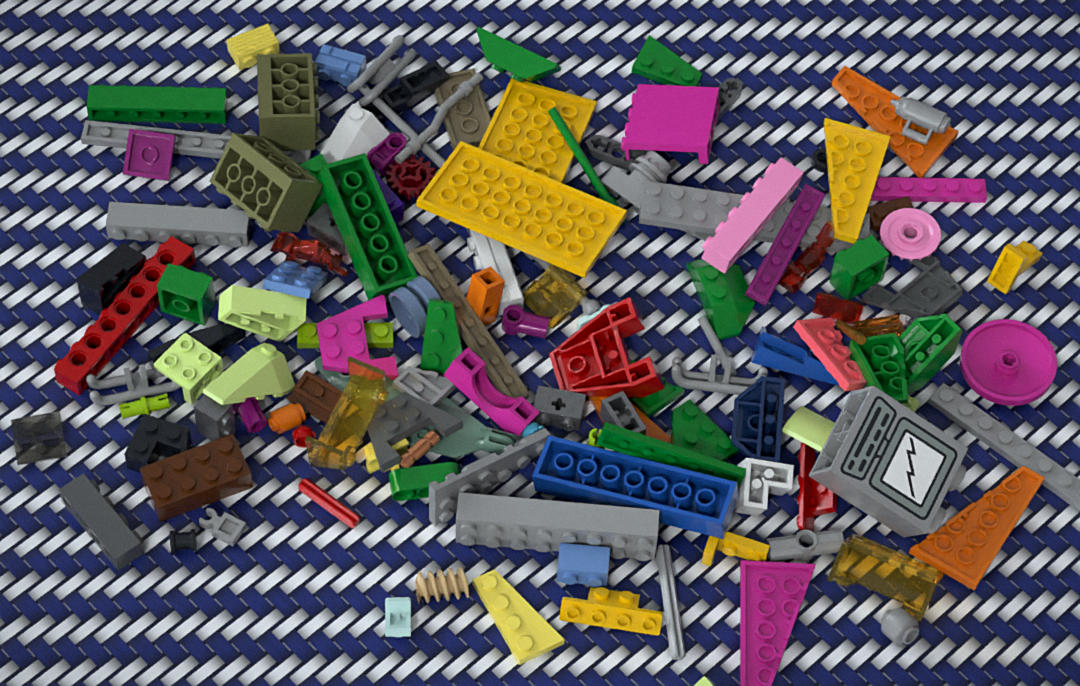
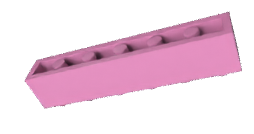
[701,157,804,274]

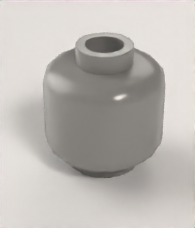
[881,607,919,645]

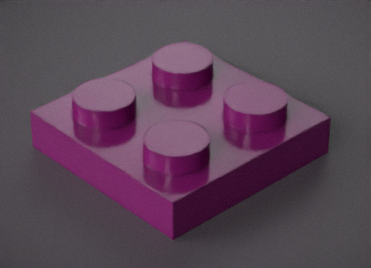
[123,129,176,181]

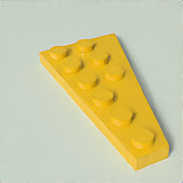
[823,118,891,244]

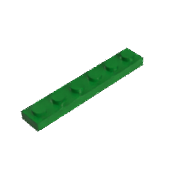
[597,422,746,488]

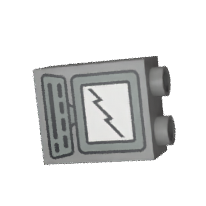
[809,386,968,538]

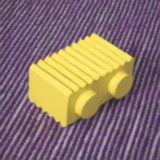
[227,23,280,70]

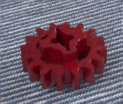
[386,155,435,202]

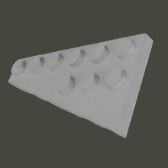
[429,428,551,527]

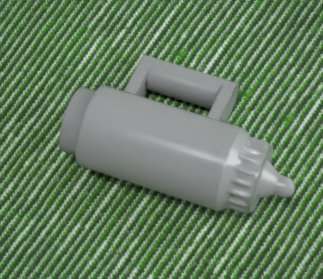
[890,96,951,145]

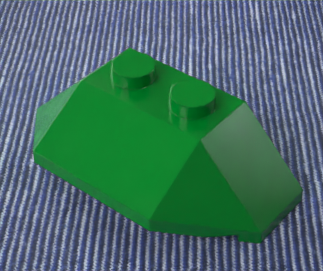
[476,27,562,83]
[686,259,755,341]
[898,314,963,395]

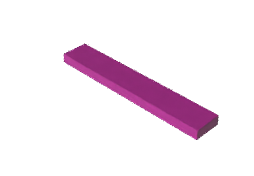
[745,184,826,306]

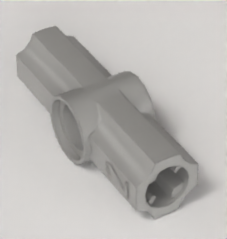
[766,529,844,561]

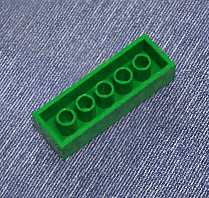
[316,153,418,300]

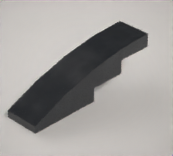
[361,61,449,123]
[147,323,246,369]

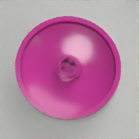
[960,319,1057,406]

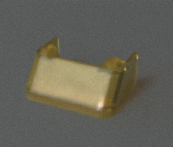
[305,356,389,470]
[827,534,944,621]

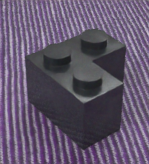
[124,414,192,473]

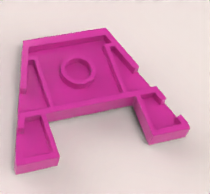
[316,295,398,380]

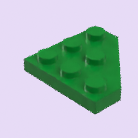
[671,400,739,462]

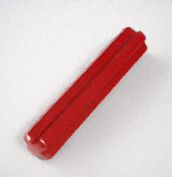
[298,478,361,528]

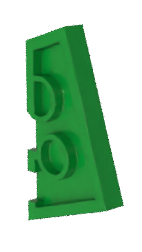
[420,298,464,373]

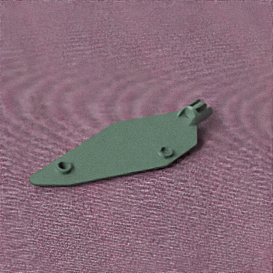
[315,358,518,459]

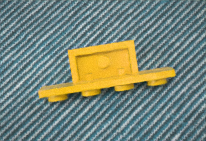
[559,587,663,636]

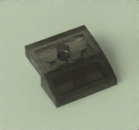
[11,411,67,465]

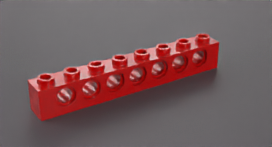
[54,236,196,396]

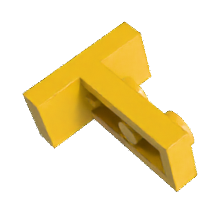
[987,241,1043,295]
[702,531,770,566]

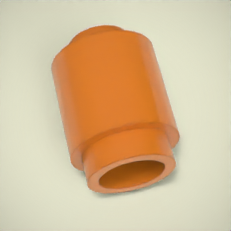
[268,403,306,434]

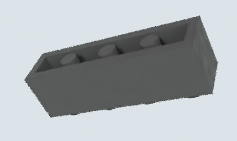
[59,473,143,571]

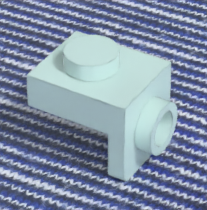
[385,597,411,637]

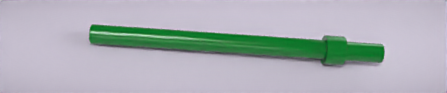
[548,107,626,226]

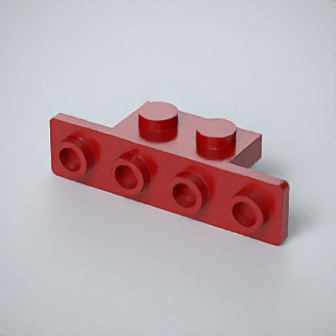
[796,443,837,532]

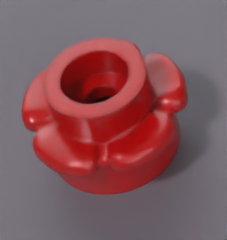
[292,426,316,448]

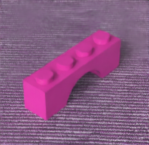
[444,347,540,437]

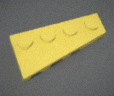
[472,569,565,665]

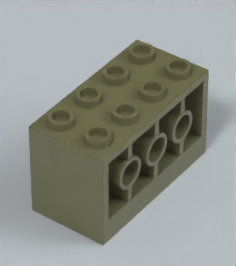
[257,53,320,151]
[210,133,323,233]

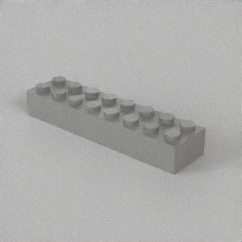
[456,492,660,561]

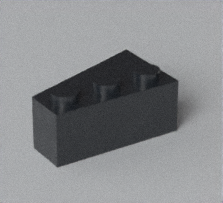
[76,243,147,315]

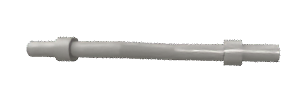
[394,73,483,164]

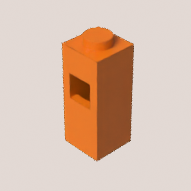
[466,266,505,326]

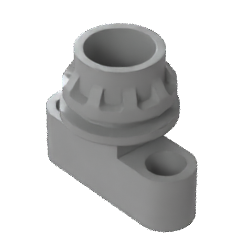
[601,150,672,214]

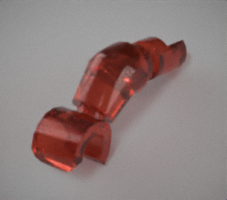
[778,221,834,294]
[270,232,348,278]

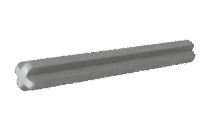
[656,544,686,660]

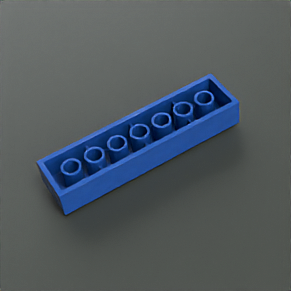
[532,435,739,539]

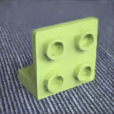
[154,333,223,405]

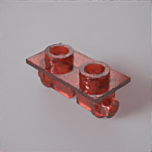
[812,292,864,326]

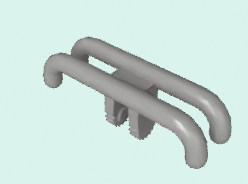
[347,35,416,107]
[671,355,768,395]
[86,364,181,405]

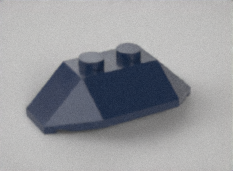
[731,376,786,463]

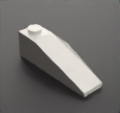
[320,104,390,164]

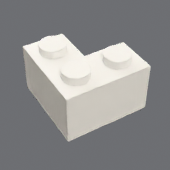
[734,458,794,516]

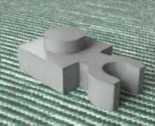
[199,508,247,546]

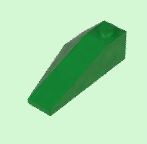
[849,333,908,404]

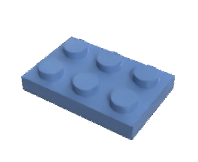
[263,261,328,299]

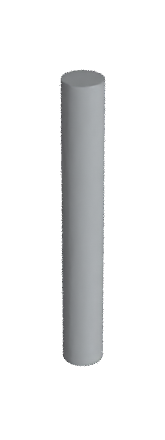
[698,316,737,376]

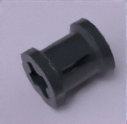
[170,529,197,553]

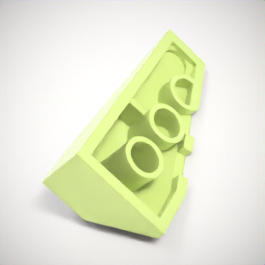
[202,342,295,405]

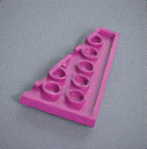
[740,560,816,686]

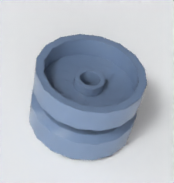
[389,276,441,338]

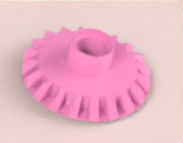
[880,208,941,261]

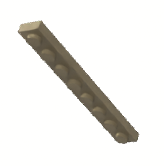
[407,244,530,400]

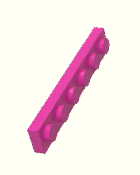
[870,177,987,203]

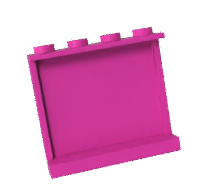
[621,84,720,164]

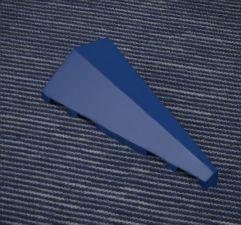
[751,326,866,388]

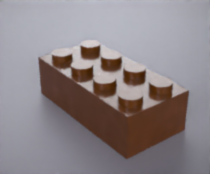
[140,434,253,522]

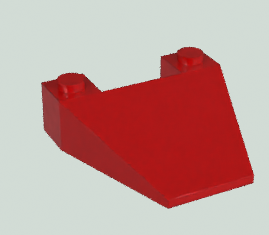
[549,297,665,398]

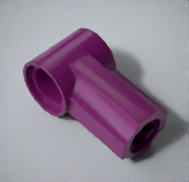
[501,305,550,339]
[232,397,267,433]

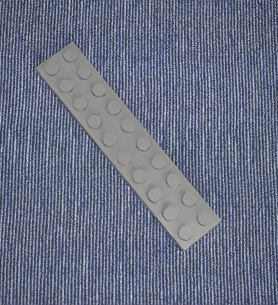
[639,180,870,253]

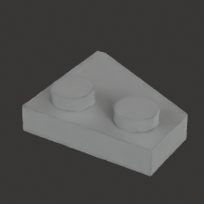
[393,366,456,407]

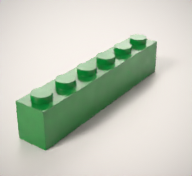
[87,85,227,124]

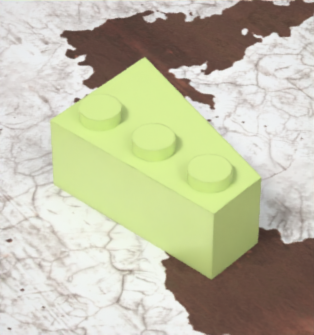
[218,285,306,342]

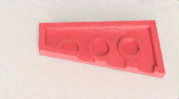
[793,317,867,391]

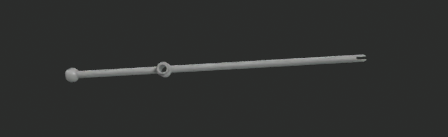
[358,84,601,315]

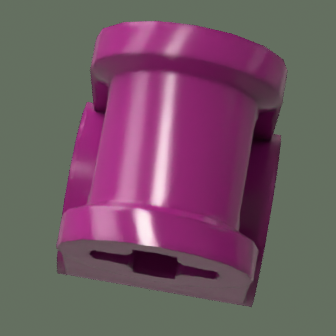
[366,132,406,176]

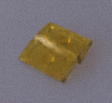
[523,264,588,329]

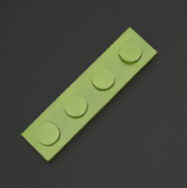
[297,323,393,349]

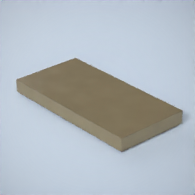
[434,68,491,151]

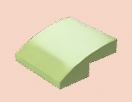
[782,406,835,452]

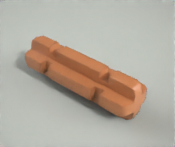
[399,431,440,468]

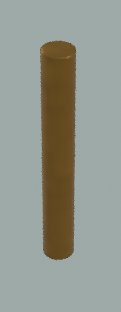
[835,319,866,345]

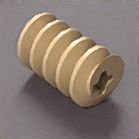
[415,567,469,604]

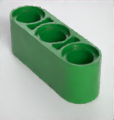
[389,462,461,501]

